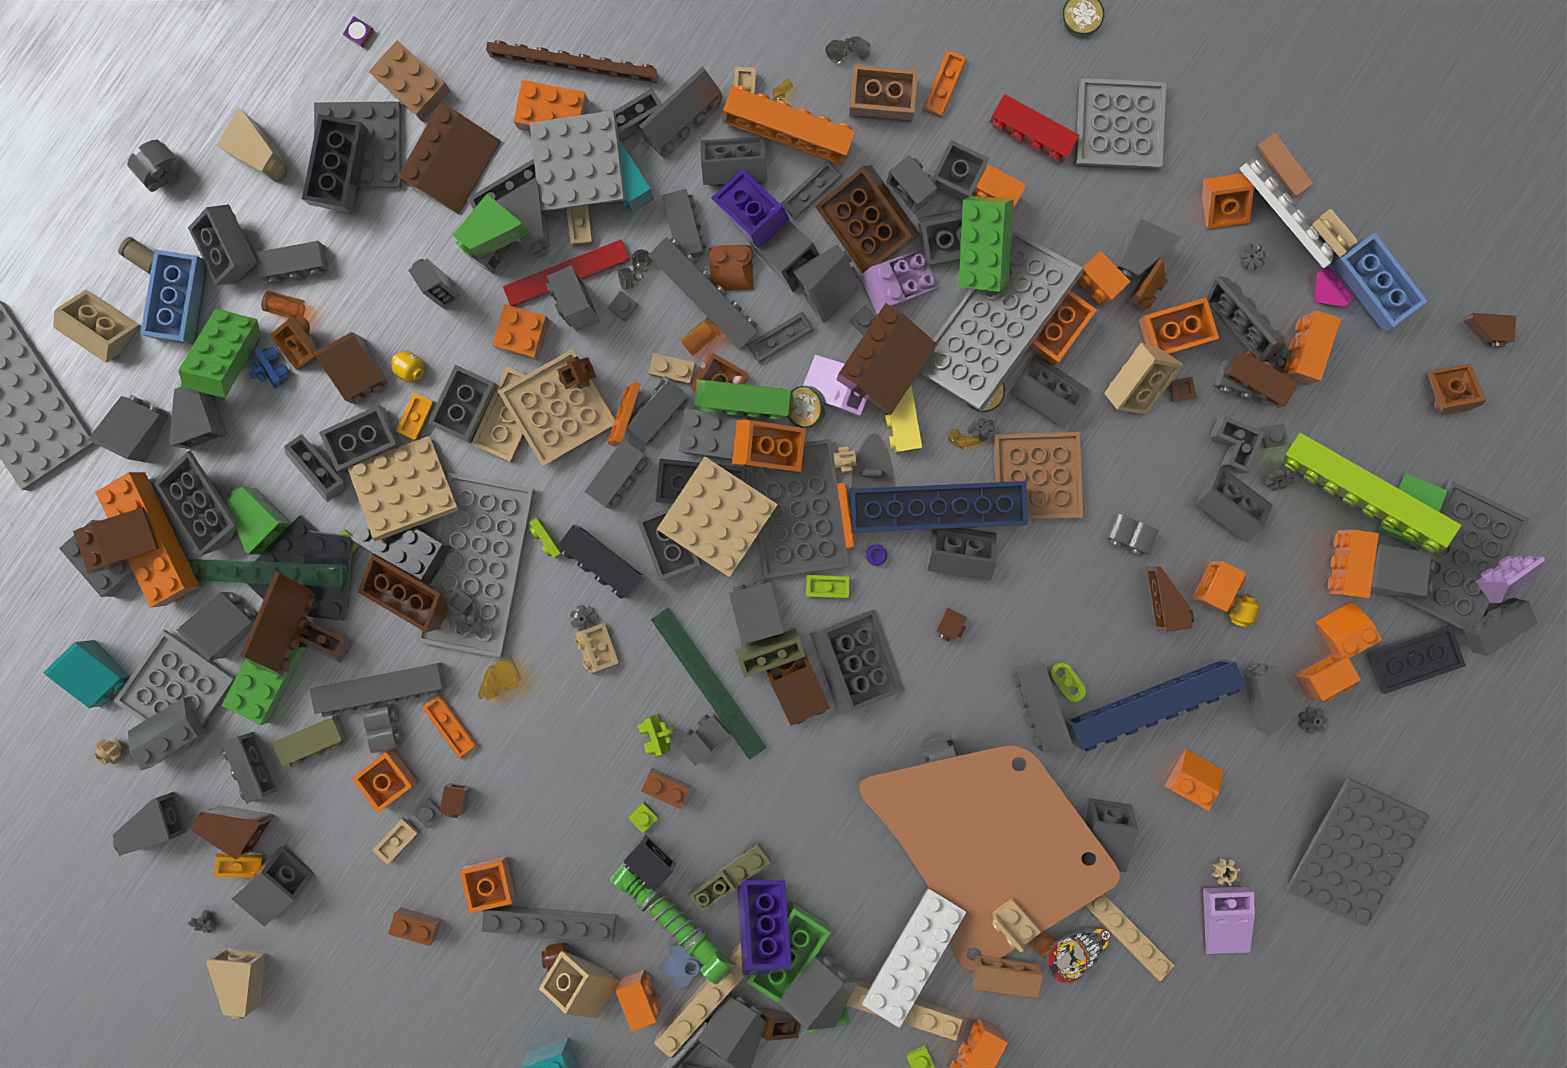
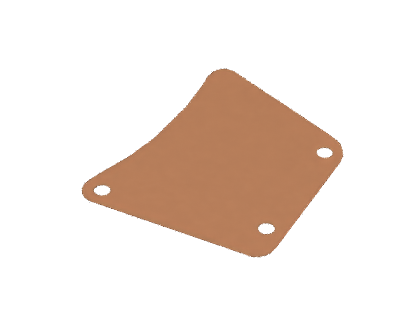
[859,745,1120,971]

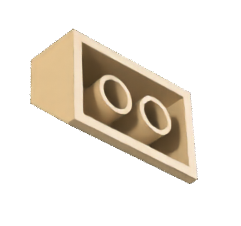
[53,290,138,363]
[1104,343,1184,415]

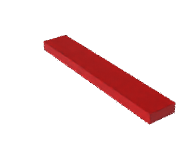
[502,239,630,307]

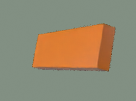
[923,49,967,118]
[608,382,641,447]
[837,483,855,548]
[422,694,478,759]

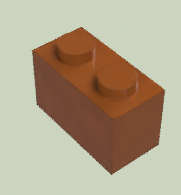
[641,768,691,809]
[388,908,442,946]

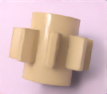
[833,446,857,473]
[94,738,123,765]
[1212,858,1241,886]

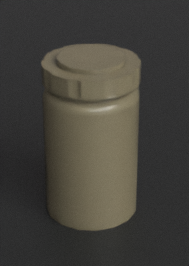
[118,237,154,274]

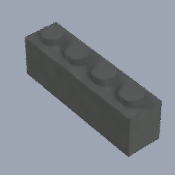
[408,259,460,308]

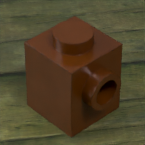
[934,607,967,642]
[439,783,470,818]

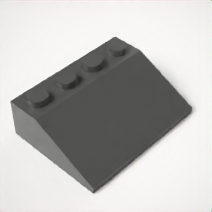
[1207,276,1286,362]
[154,450,238,556]
[810,609,904,714]

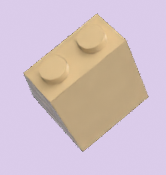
[217,108,287,182]
[207,949,266,1019]
[539,951,619,1018]

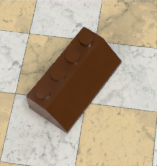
[358,554,448,632]

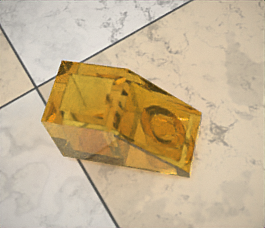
[478,657,522,701]

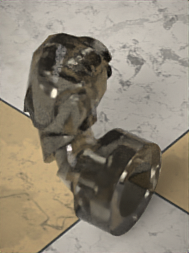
[825,36,871,63]
[618,249,652,290]

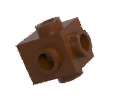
[557,356,597,390]

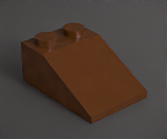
[73,507,159,572]
[1146,566,1194,632]

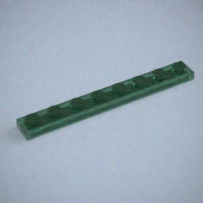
[187,559,347,587]
[651,607,767,760]

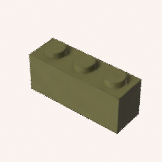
[735,628,806,678]
[272,715,348,767]

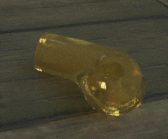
[772,78,794,103]
[948,429,980,449]

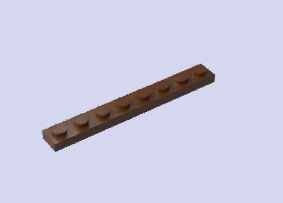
[486,40,658,84]

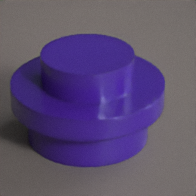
[866,544,887,566]

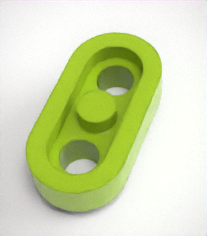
[1050,662,1086,702]

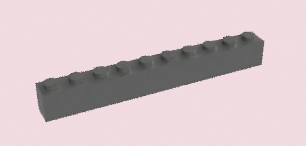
[467,88,662,209]

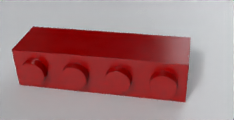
[989,94,1079,163]

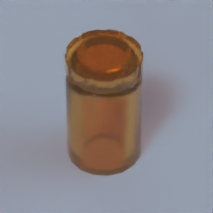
[261,290,305,318]
[679,317,721,356]

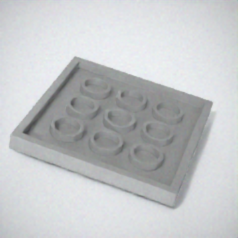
[1076,78,1166,169]
[530,110,626,212]
[113,630,235,750]

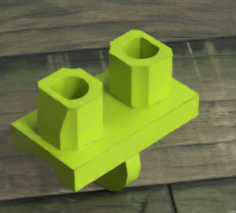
[638,713,675,756]

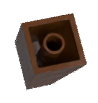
[314,332,388,404]
[766,648,830,726]
[192,805,274,860]

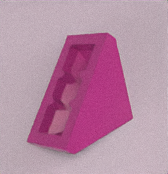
[1314,265,1354,306]

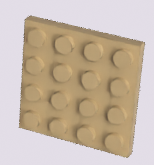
[498,349,615,466]
[348,436,458,542]
[657,457,778,577]

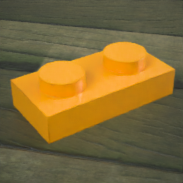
[396,392,435,440]
[214,853,262,878]

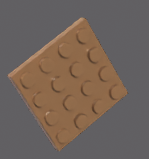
[993,432,1083,520]

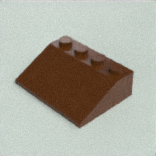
[397,102,501,214]
[815,165,921,273]
[836,303,937,415]
[240,571,317,676]

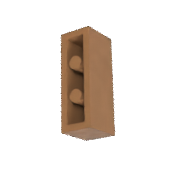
[972,955,1043,998]

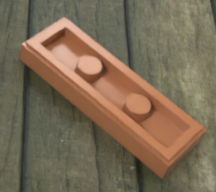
[1256,133,1313,198]

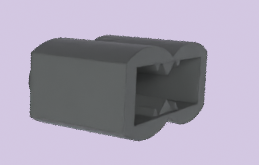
[1106,514,1159,557]
[362,705,403,754]

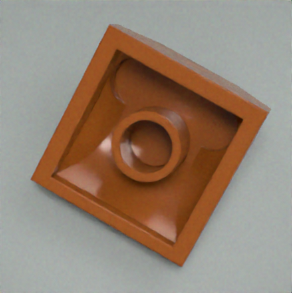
[709,244,754,291]
[1127,258,1168,310]
[270,315,317,370]
[690,352,749,393]
[1427,364,1486,415]

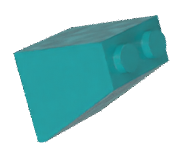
[43,640,130,708]
[520,1037,579,1068]

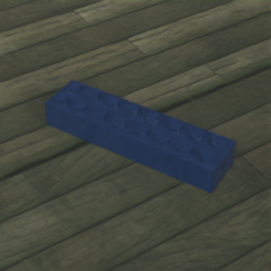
[851,481,1028,533]
[1065,659,1245,752]

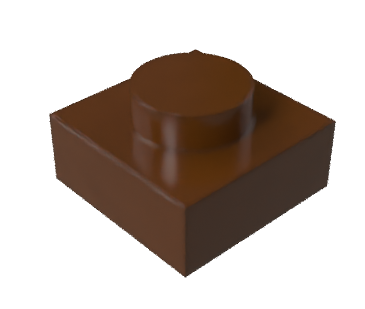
[1170,376,1197,403]

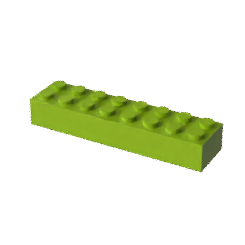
[1282,433,1462,553]

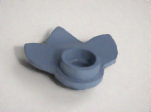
[659,945,703,989]

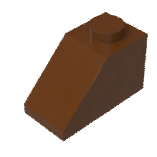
[1463,313,1516,348]
[758,1009,801,1041]

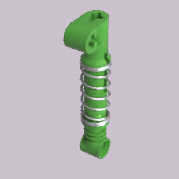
[610,862,736,984]

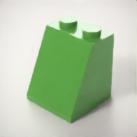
[453,194,529,258]
[226,486,291,555]

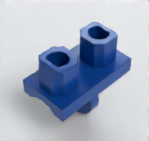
[248,347,289,389]

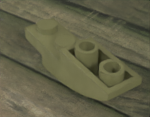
[689,843,772,912]

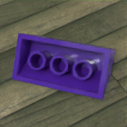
[737,880,792,975]

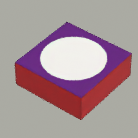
[343,16,374,47]

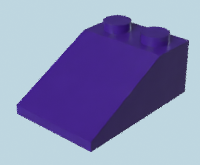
[711,169,790,248]

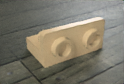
[1312,209,1358,257]
[575,623,619,673]
[992,897,1041,953]

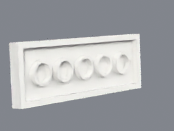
[1239,158,1335,268]
[861,888,966,1028]

